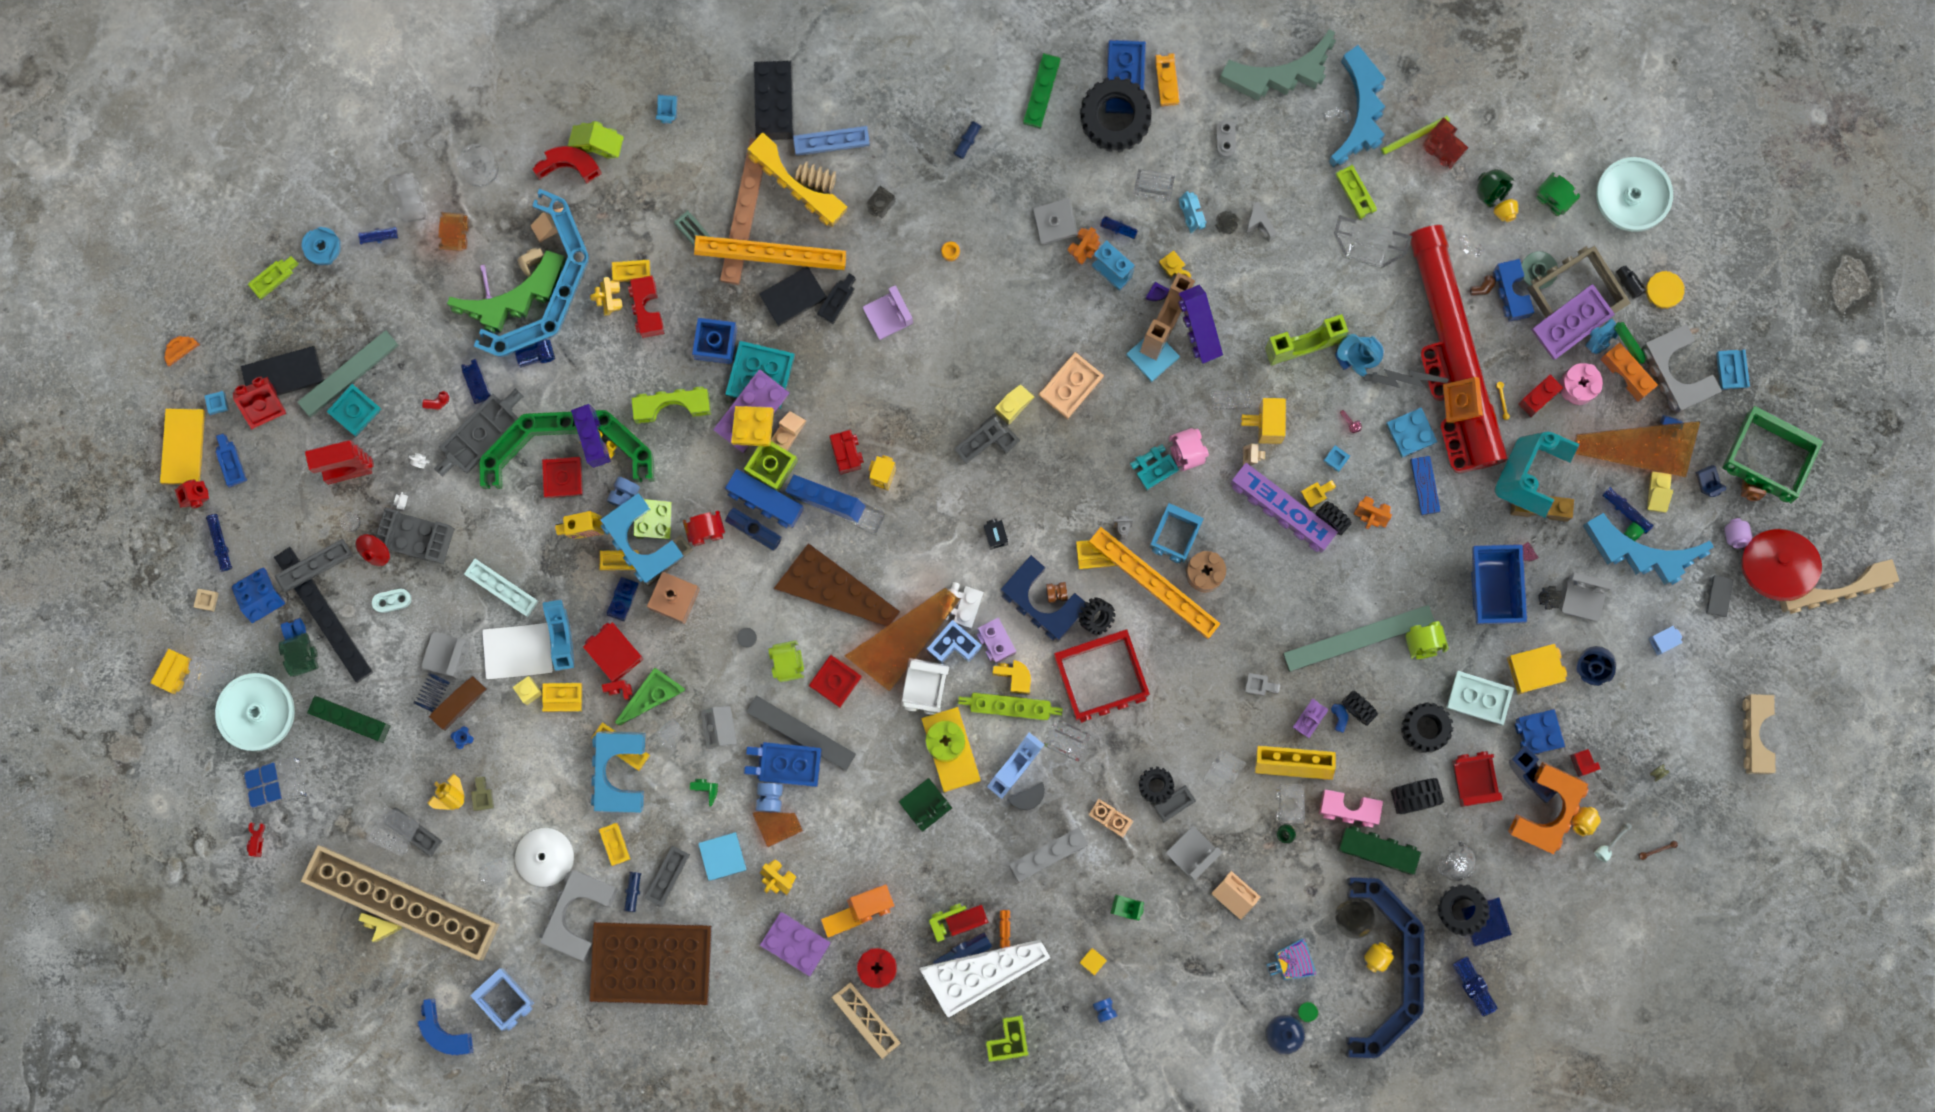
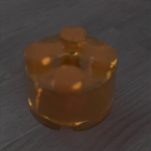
[439,212,469,251]

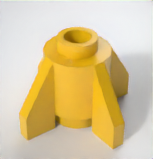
[427,773,464,810]

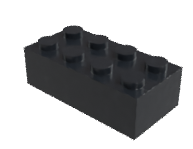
[754,60,794,140]

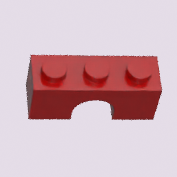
[628,275,665,338]

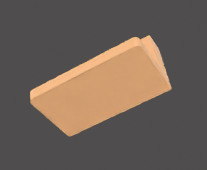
[1212,871,1260,919]

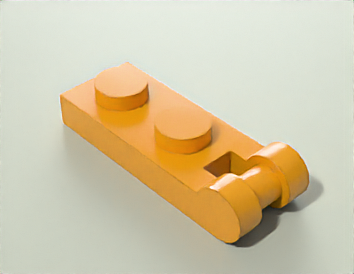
[1155,53,1180,107]

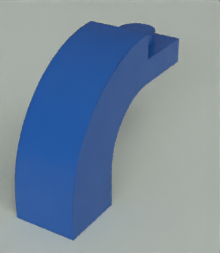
[418,999,474,1055]

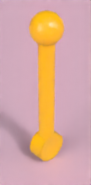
[1496,382,1510,420]

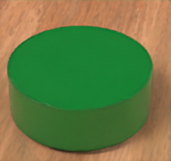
[1298,1002,1318,1022]

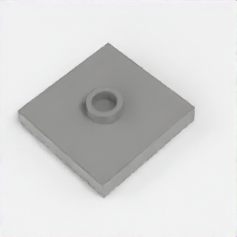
[1033,198,1078,245]

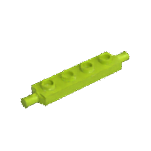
[958,692,1063,720]

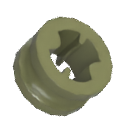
[1650,764,1670,782]

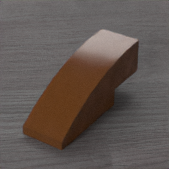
[429,676,487,731]

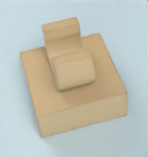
[1243,443,1265,466]

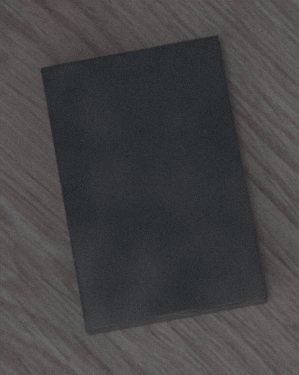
[759,266,827,327]

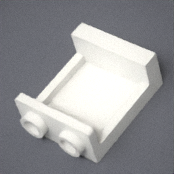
[901,658,949,715]

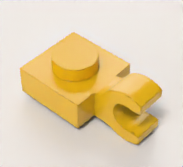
[1301,480,1336,509]

